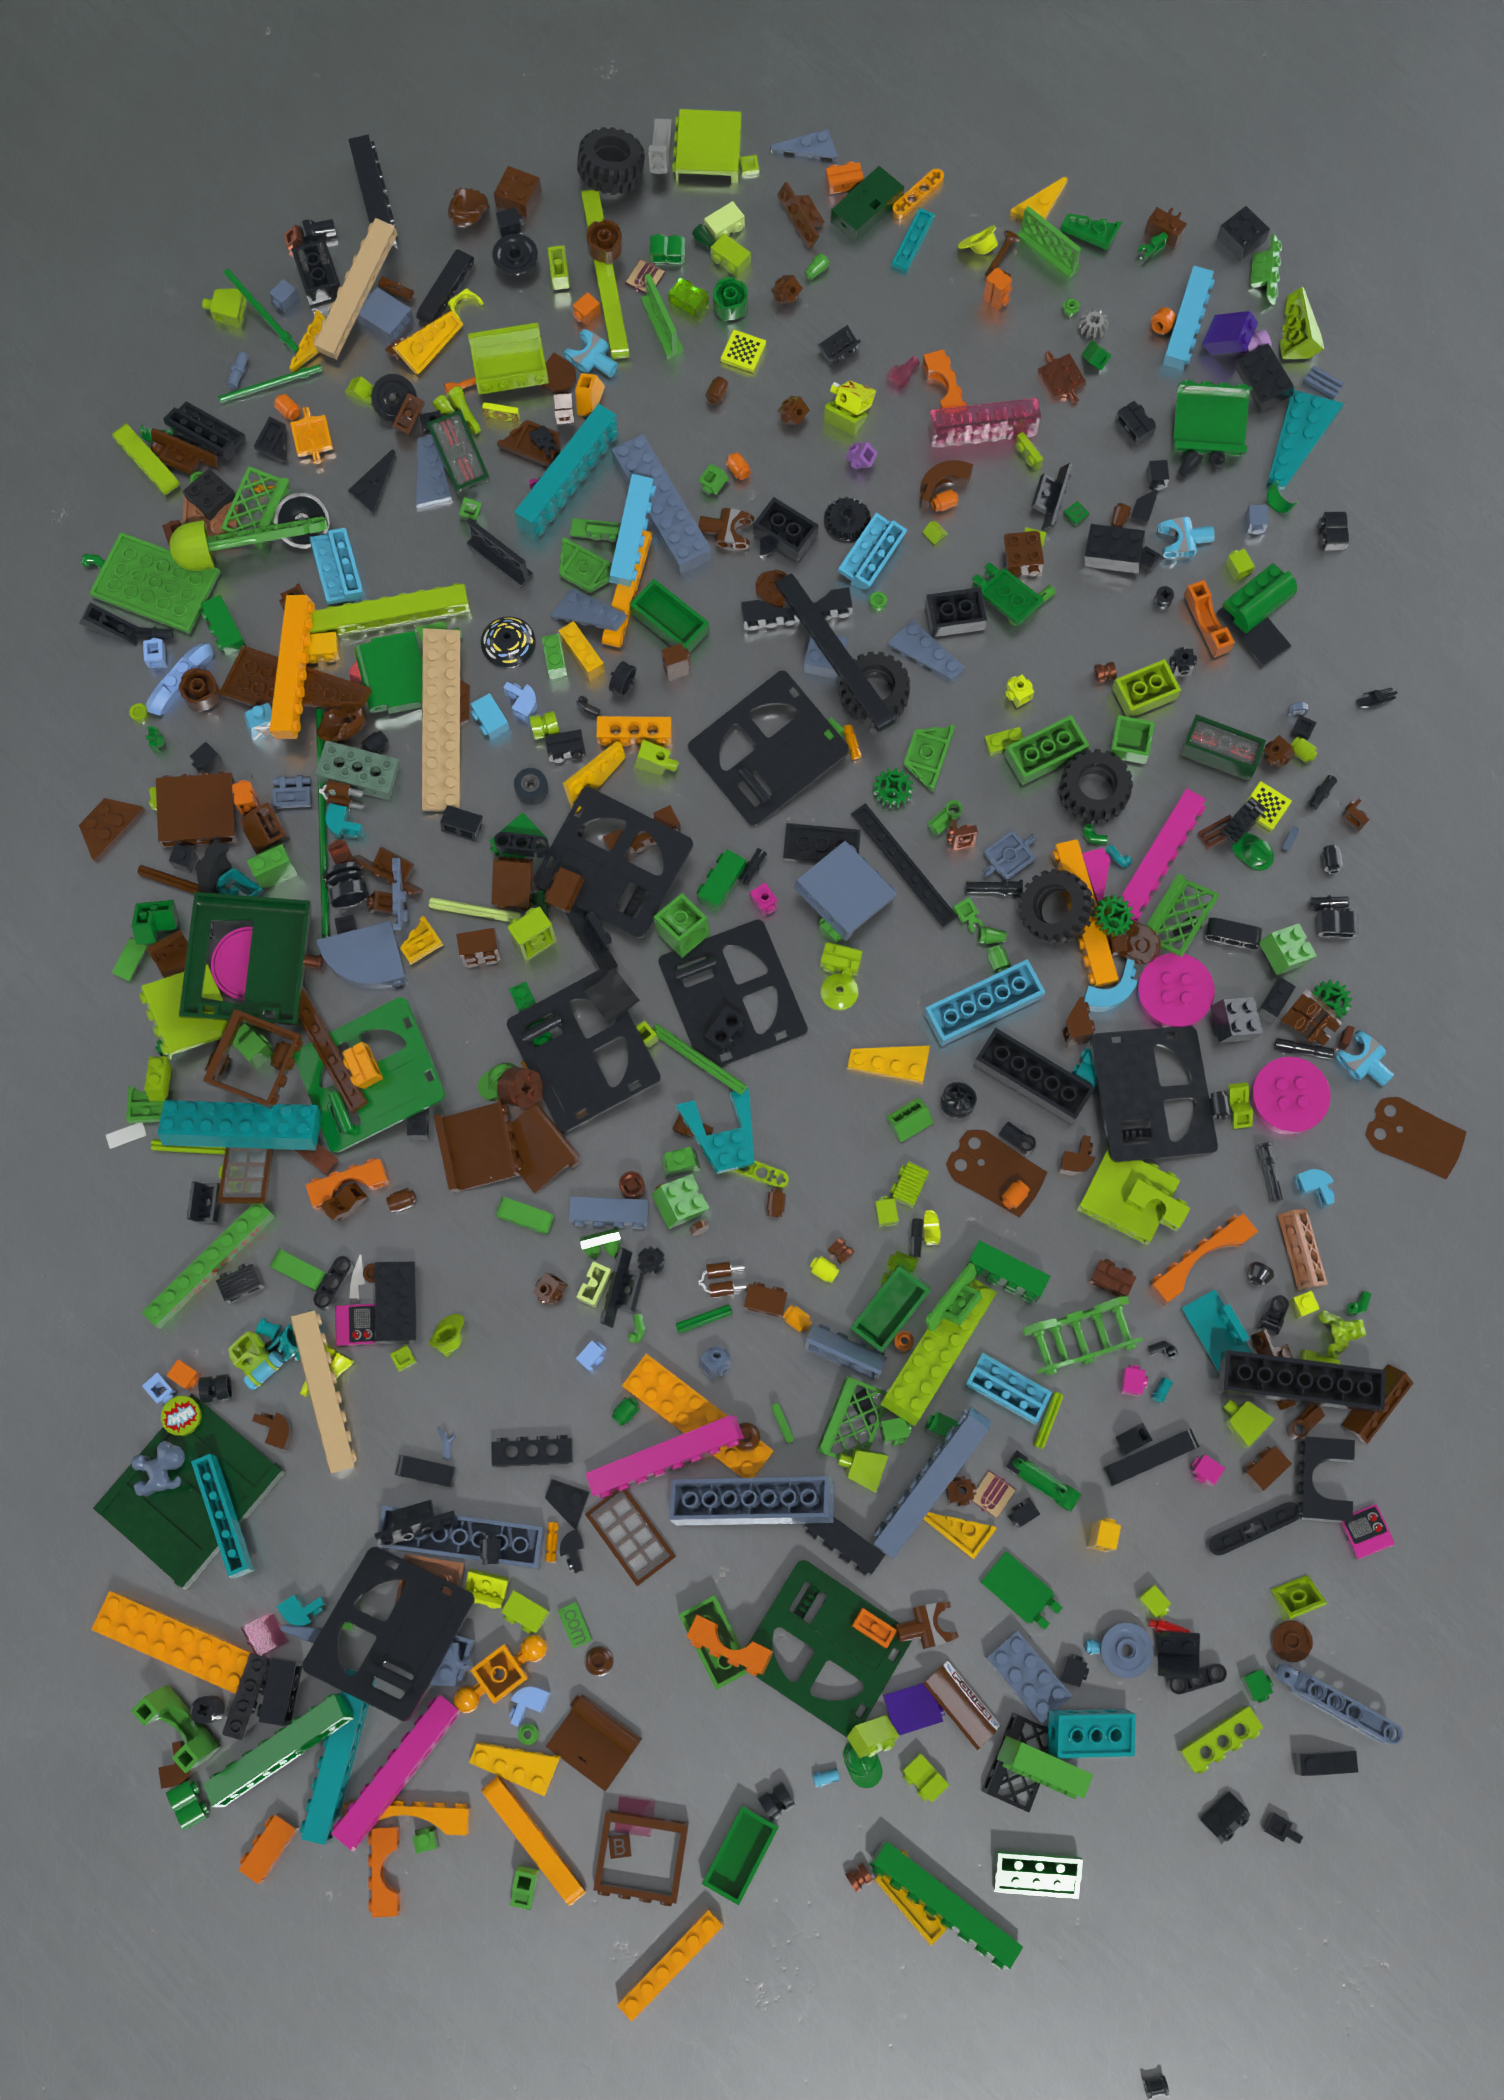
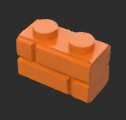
[825,161,864,194]
[983,268,1013,310]
[232,780,260,817]

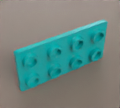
[1182,1290,1253,1373]

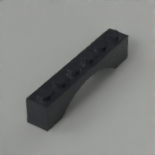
[741,587,853,631]

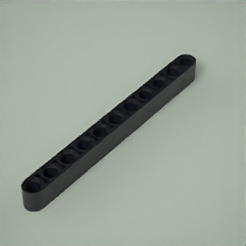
[775,573,896,733]

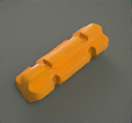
[843,724,861,760]
[545,1522,559,1562]

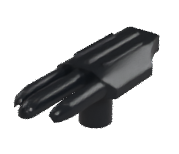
[1356,688,1398,708]

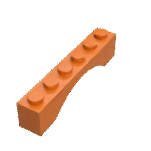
[1150,1213,1258,1305]

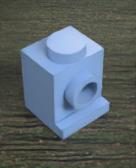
[143,638,167,669]
[576,1341,606,1373]
[142,1372,176,1405]

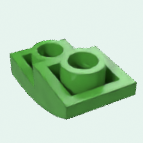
[112,937,149,981]

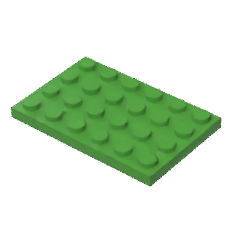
[89,532,221,634]

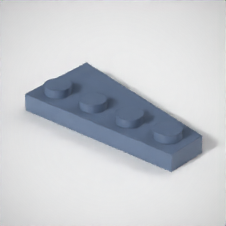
[416,435,452,508]

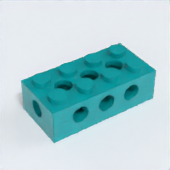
[1048,1709,1136,1758]

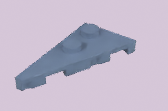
[770,129,838,162]
[392,858,408,930]

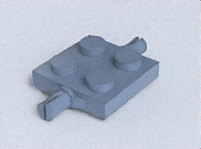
[982,830,1037,881]
[429,1643,473,1686]

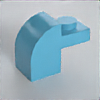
[1293,1169,1335,1208]

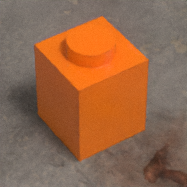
[572,292,601,326]
[166,1359,202,1391]

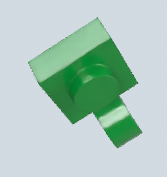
[1137,232,1168,260]

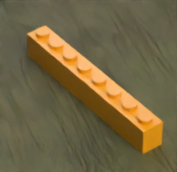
[269,595,315,739]
[1052,839,1119,989]

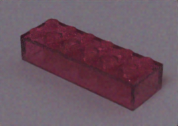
[928,398,1041,448]

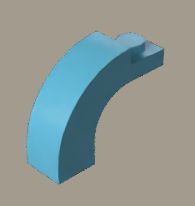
[1084,959,1138,1012]

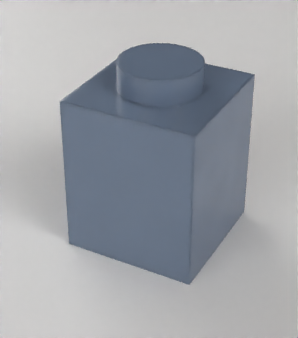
[269,279,300,313]
[1245,505,1268,535]

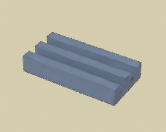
[1303,365,1344,400]

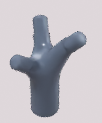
[437,1428,456,1459]

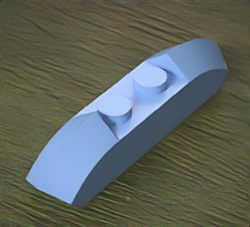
[146,643,214,716]

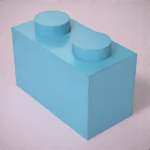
[470,693,510,740]

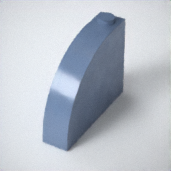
[317,921,407,989]

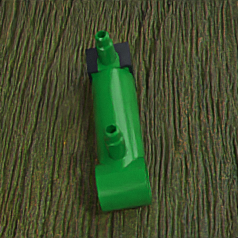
[1004,1450,1082,1512]

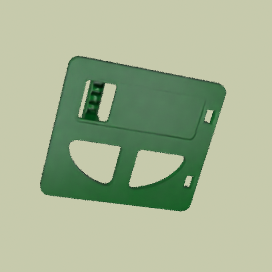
[294,997,445,1153]

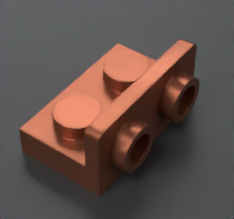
[946,819,978,850]

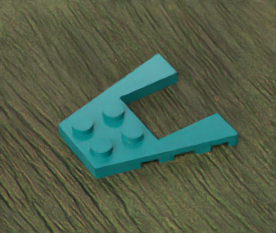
[675,1088,754,1174]

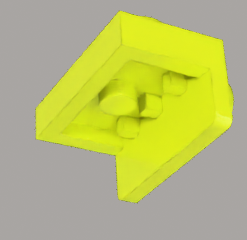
[465,1568,509,1609]

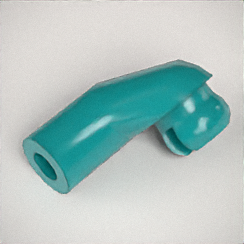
[1106,845,1132,868]

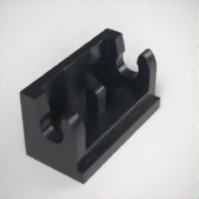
[440,805,483,842]

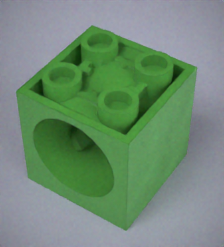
[654,893,710,958]

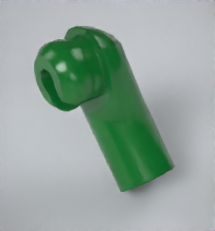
[80,554,105,569]
[1082,824,1108,845]
[1347,1291,1371,1315]

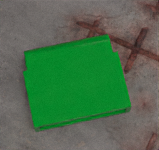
[354,631,422,714]

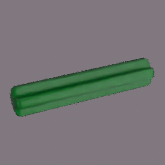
[676,1304,732,1333]

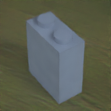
[357,287,413,344]

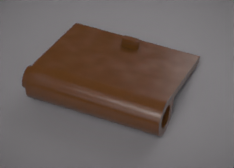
[511,1103,581,1194]
[546,1694,642,1792]

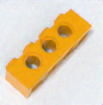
[596,716,672,747]

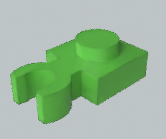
[952,897,983,933]

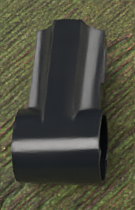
[300,219,336,244]
[998,1121,1036,1155]

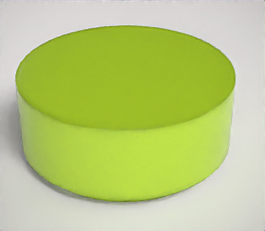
[129,703,149,723]

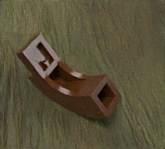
[919,460,974,510]

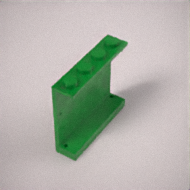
[1172,380,1252,456]

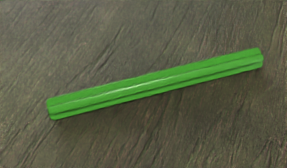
[652,1024,747,1095]

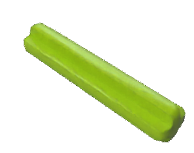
[1034,1392,1064,1449]

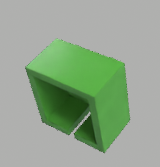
[1110,715,1155,764]
[1259,923,1317,975]
[651,1174,709,1229]

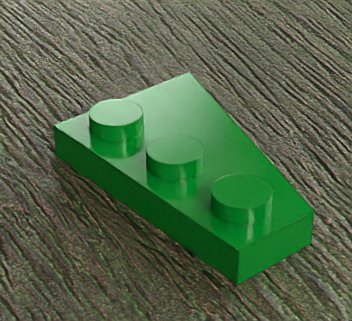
[1060,213,1122,251]

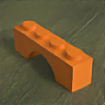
[922,349,968,425]
[1183,580,1235,658]
[306,1158,390,1210]
[686,1615,773,1676]
[368,1826,400,1918]

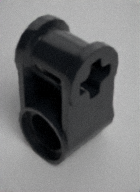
[1258,1295,1289,1335]

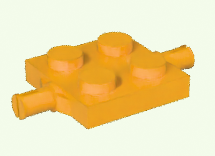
[290,407,334,464]

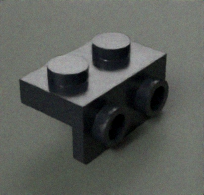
[818,325,862,363]
[187,1181,220,1223]
[1200,1791,1250,1844]

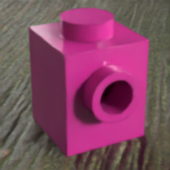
[750,883,778,916]
[1120,1365,1148,1396]
[1191,1454,1225,1486]

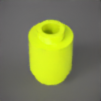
[809,1256,840,1283]

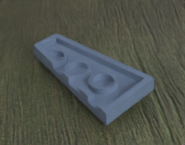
[550,588,627,631]
[887,619,965,682]

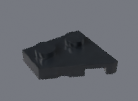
[254,416,287,464]
[545,1479,590,1529]

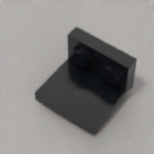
[1158,1631,1200,1679]

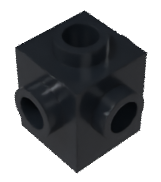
[1169,647,1197,676]
[637,1246,666,1277]

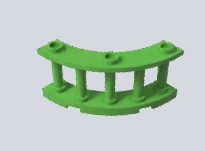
[1022,1296,1143,1376]

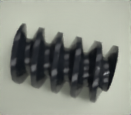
[190,1696,225,1724]

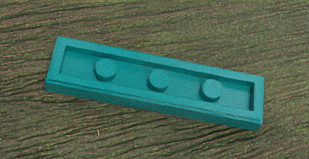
[891,208,935,273]

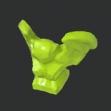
[1318,1310,1366,1359]

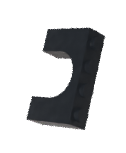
[1298,1436,1355,1524]

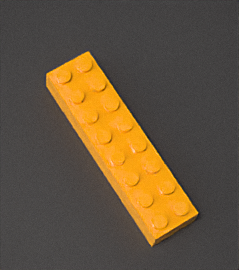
[622,1354,774,1478]
[91,1591,262,1694]

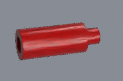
[1148,1618,1190,1633]

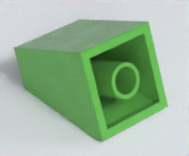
[247,843,298,891]

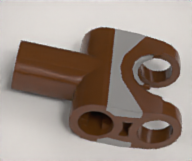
[698,508,754,550]
[895,1602,959,1649]

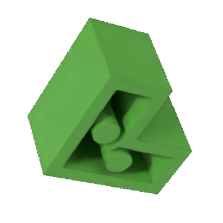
[232,1023,273,1069]

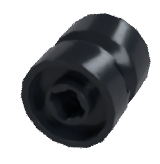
[198,1374,232,1403]
[757,1782,796,1822]

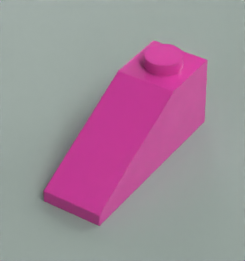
[1082,848,1110,906]

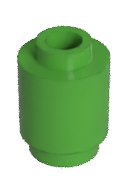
[987,945,1011,973]

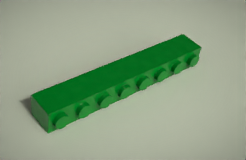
[203,1694,354,1807]
[869,1842,1023,1970]

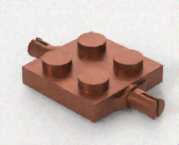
[1038,351,1086,404]

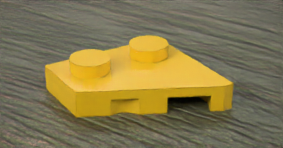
[400,915,443,965]

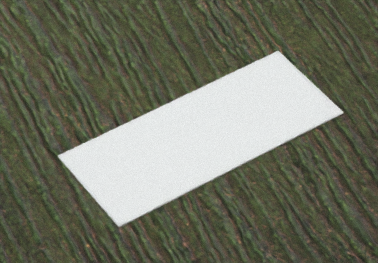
[105,1123,147,1149]

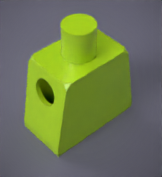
[202,288,247,328]
[634,740,679,775]
[1223,1399,1275,1448]
[837,1448,888,1492]

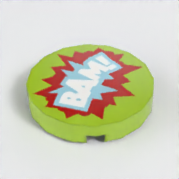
[161,1396,202,1436]

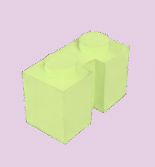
[704,201,745,241]
[576,1261,612,1308]

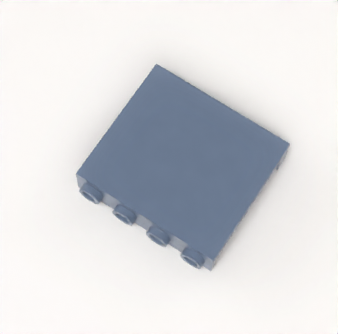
[794,841,897,941]

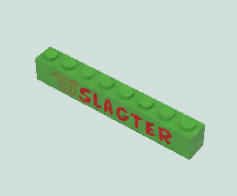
[141,1204,275,1329]

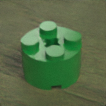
[713,277,748,321]

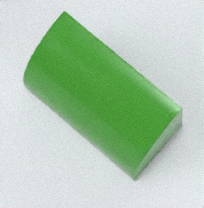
[886,1097,934,1142]

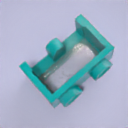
[216,867,263,897]

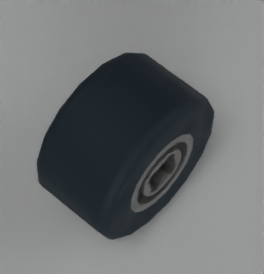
[514,768,548,805]

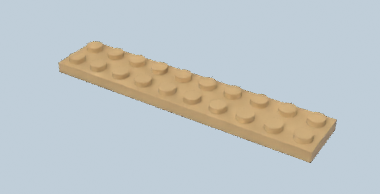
[421,628,460,812]

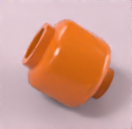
[1150,307,1177,335]

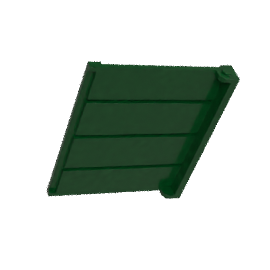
[93,1394,286,1589]

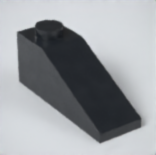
[79,602,138,645]
[1294,1751,1358,1776]

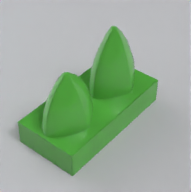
[580,1228,620,1260]

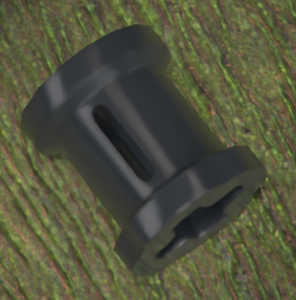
[1143,2075,1169,2100]

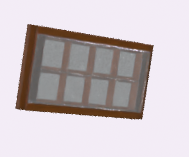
[218,1147,274,1204]
[585,1489,676,1586]

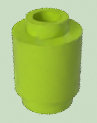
[1291,737,1318,763]

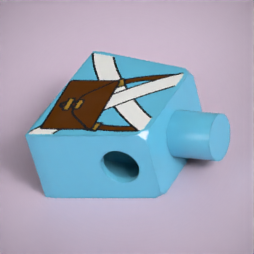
[244,703,272,741]

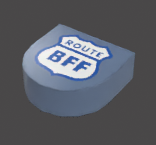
[1287,702,1308,716]

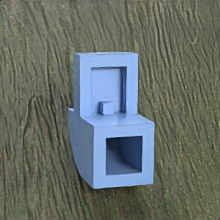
[503,682,537,723]
[509,1686,550,1727]

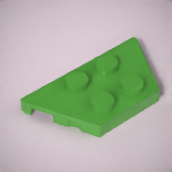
[559,537,612,593]
[903,725,955,792]

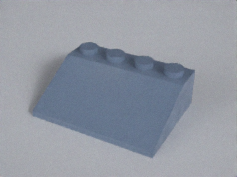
[804,1324,887,1381]

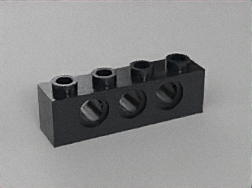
[491,1435,574,1468]

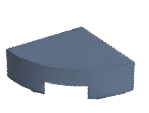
[1282,826,1299,851]

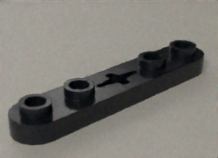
[1207,1502,1301,1556]

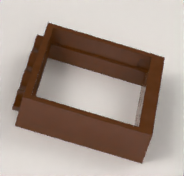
[203,1009,303,1109]
[593,1809,689,1906]

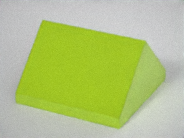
[824,400,868,437]
[1271,1575,1327,1620]

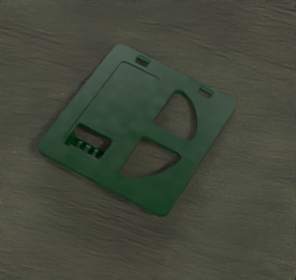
[739,1560,912,1738]

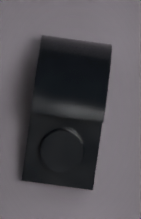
[560,1529,585,1574]

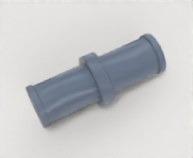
[226,351,249,389]

